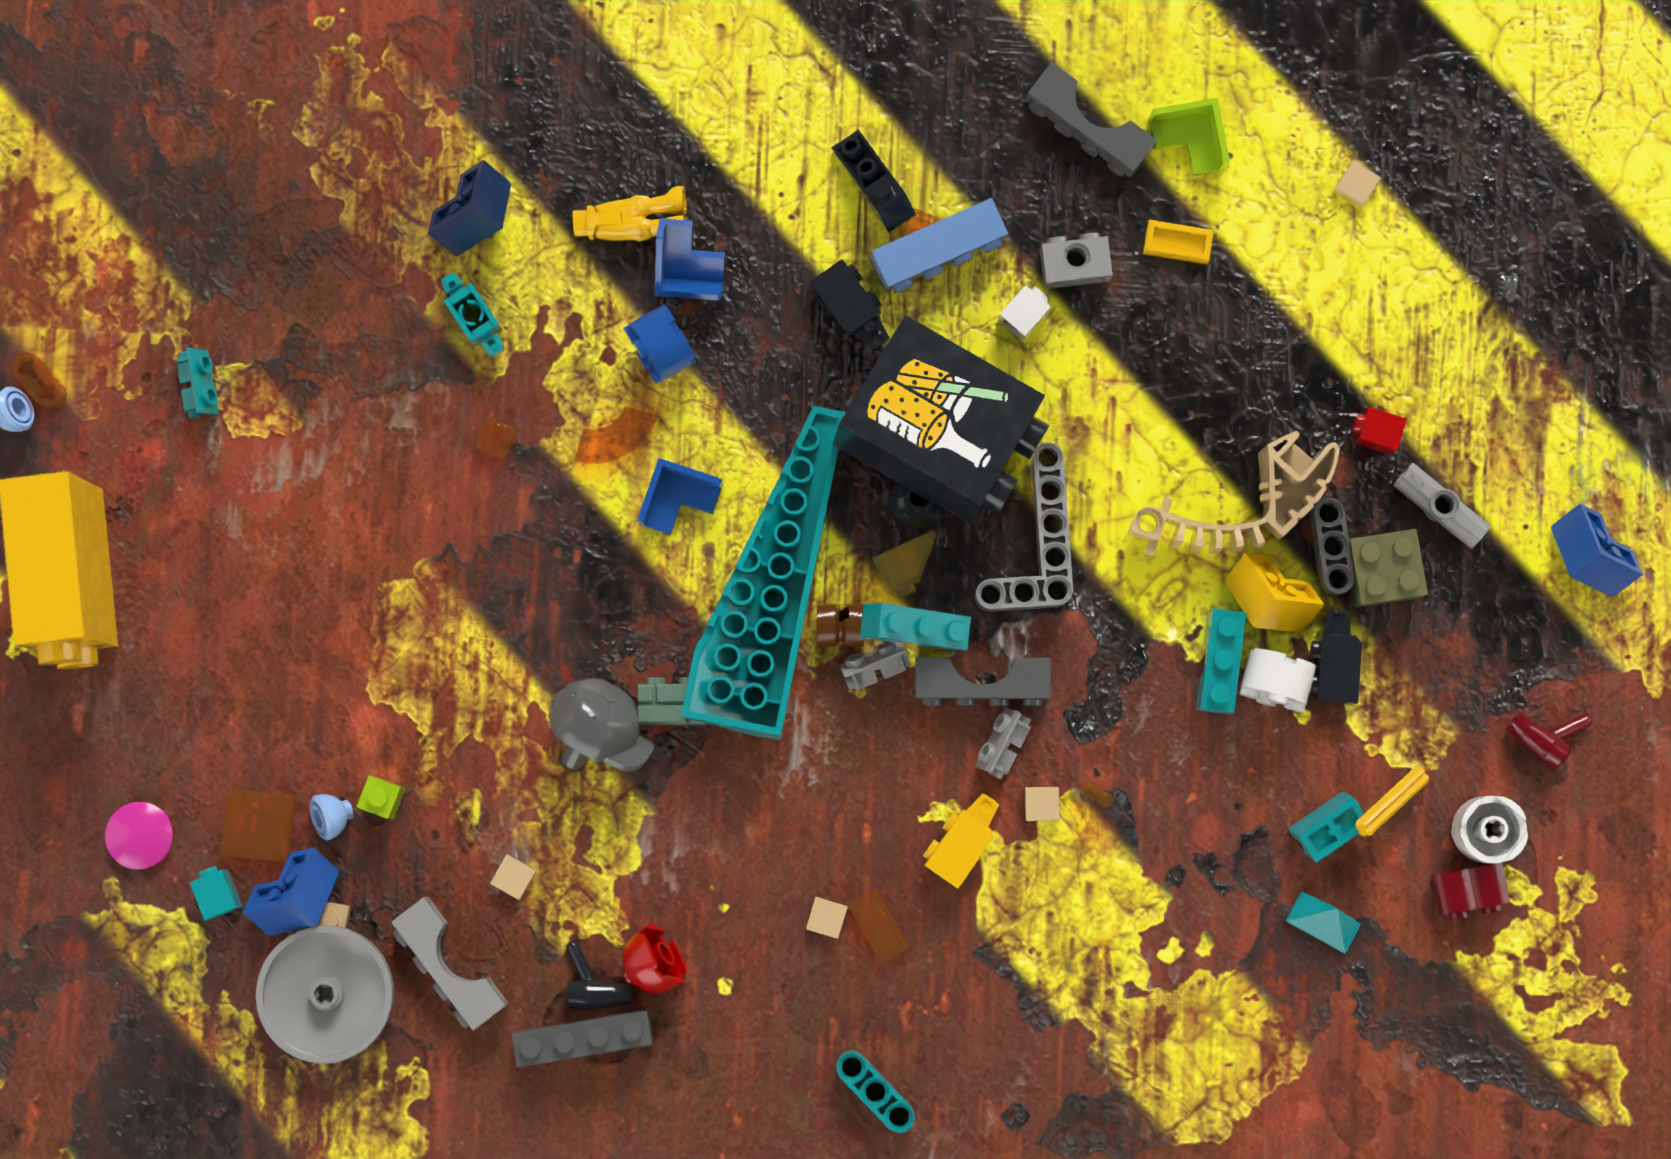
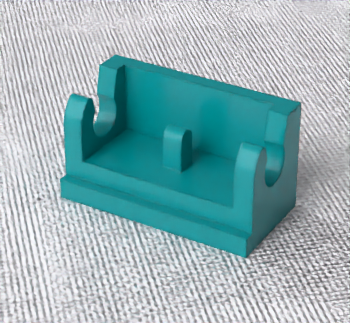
[1288,791,1364,863]

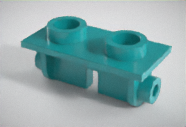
[176,347,219,419]

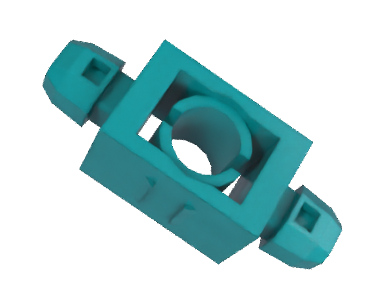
[441,273,504,357]

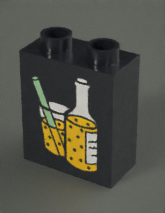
[832,315,1050,525]

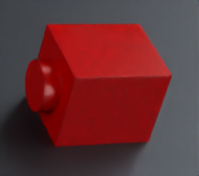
[1351,407,1407,454]

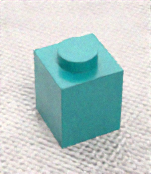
[190,866,243,921]

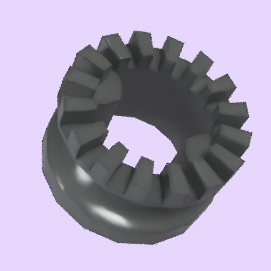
[1494,271,1518,303]

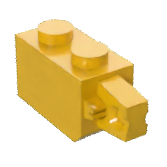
[923,793,999,889]

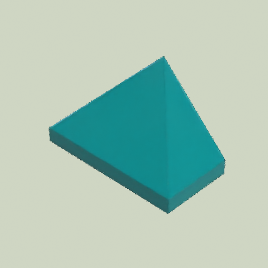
[1285,892,1361,954]

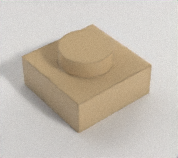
[313,902,351,928]

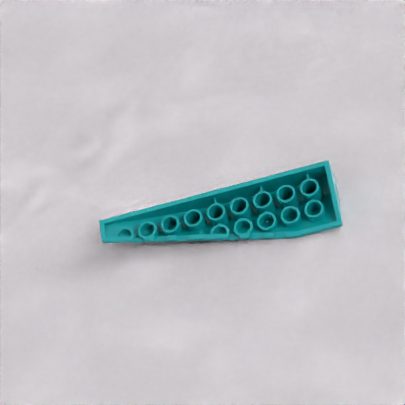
[681,406,846,741]

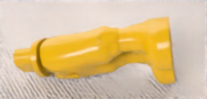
[573,186,687,242]

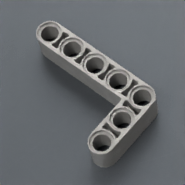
[974,442,1073,612]

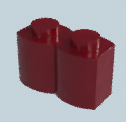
[1431,863,1510,920]

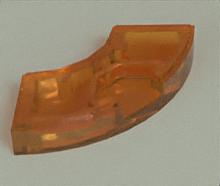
[575,406,658,464]

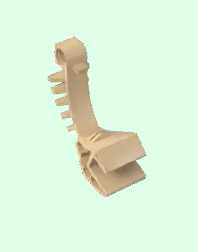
[1127,431,1340,557]

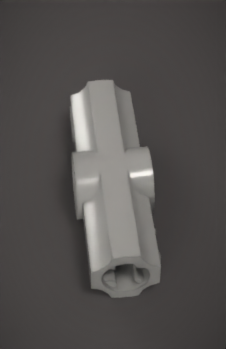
[1393,463,1490,549]

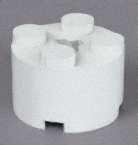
[1239,648,1316,712]
[1451,796,1528,864]

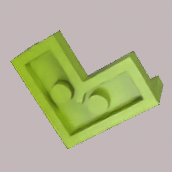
[1148,97,1230,176]

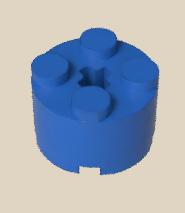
[623,304,696,384]

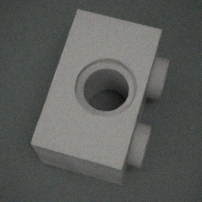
[1039,233,1113,289]

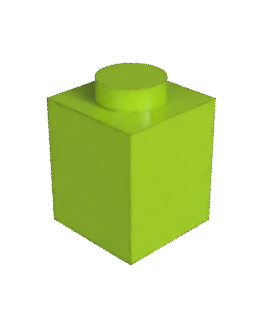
[357,775,406,819]

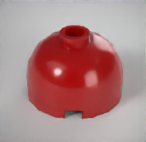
[623,924,687,994]

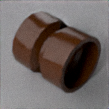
[817,604,864,647]

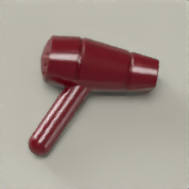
[1506,712,1593,769]

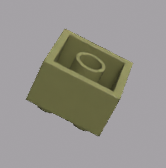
[1349,529,1428,608]

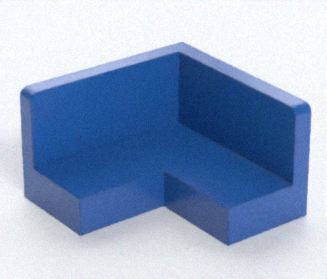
[655,218,725,301]
[637,458,723,536]
[1551,504,1643,597]
[243,847,339,936]

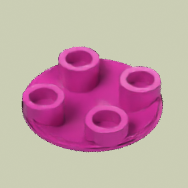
[105,802,173,869]

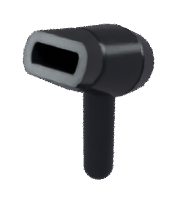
[565,940,631,1010]

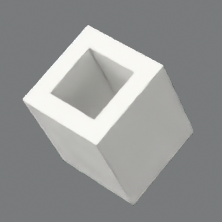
[998,285,1051,342]

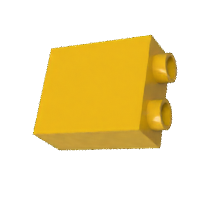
[0,472,118,669]

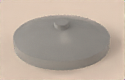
[256,925,394,1063]

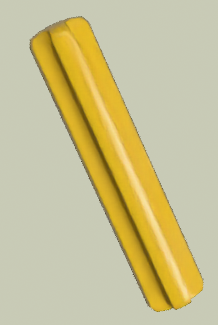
[1355,768,1429,837]

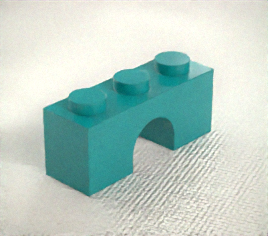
[860,603,971,651]
[1195,608,1246,715]

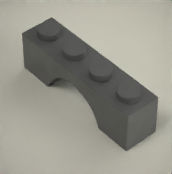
[1026,62,1157,178]
[915,657,1051,706]
[512,1008,654,1068]

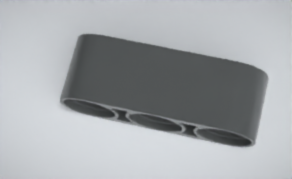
[1309,498,1354,596]

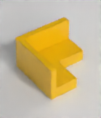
[1225,552,1324,633]

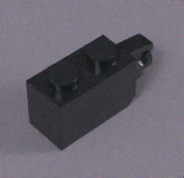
[810,259,889,351]
[1309,609,1362,705]

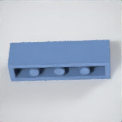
[869,198,1008,293]

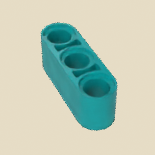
[836,1050,915,1133]

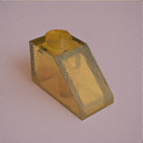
[872,530,936,599]

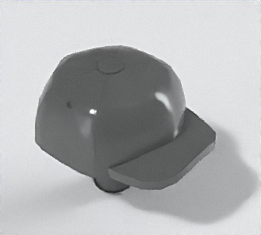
[548,678,654,772]

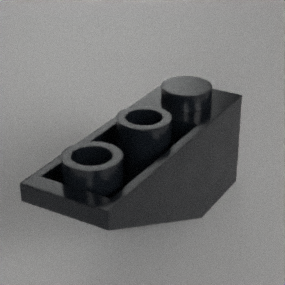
[831,129,916,233]

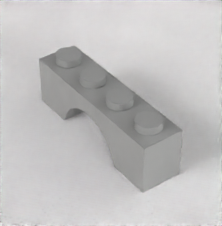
[391,897,509,1031]

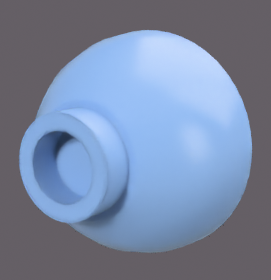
[0,387,34,432]
[310,794,353,841]

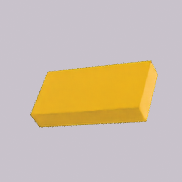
[1143,220,1214,264]

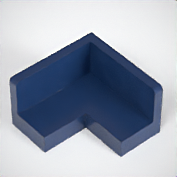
[428,160,511,256]

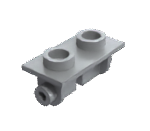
[839,641,911,691]
[975,707,1031,779]

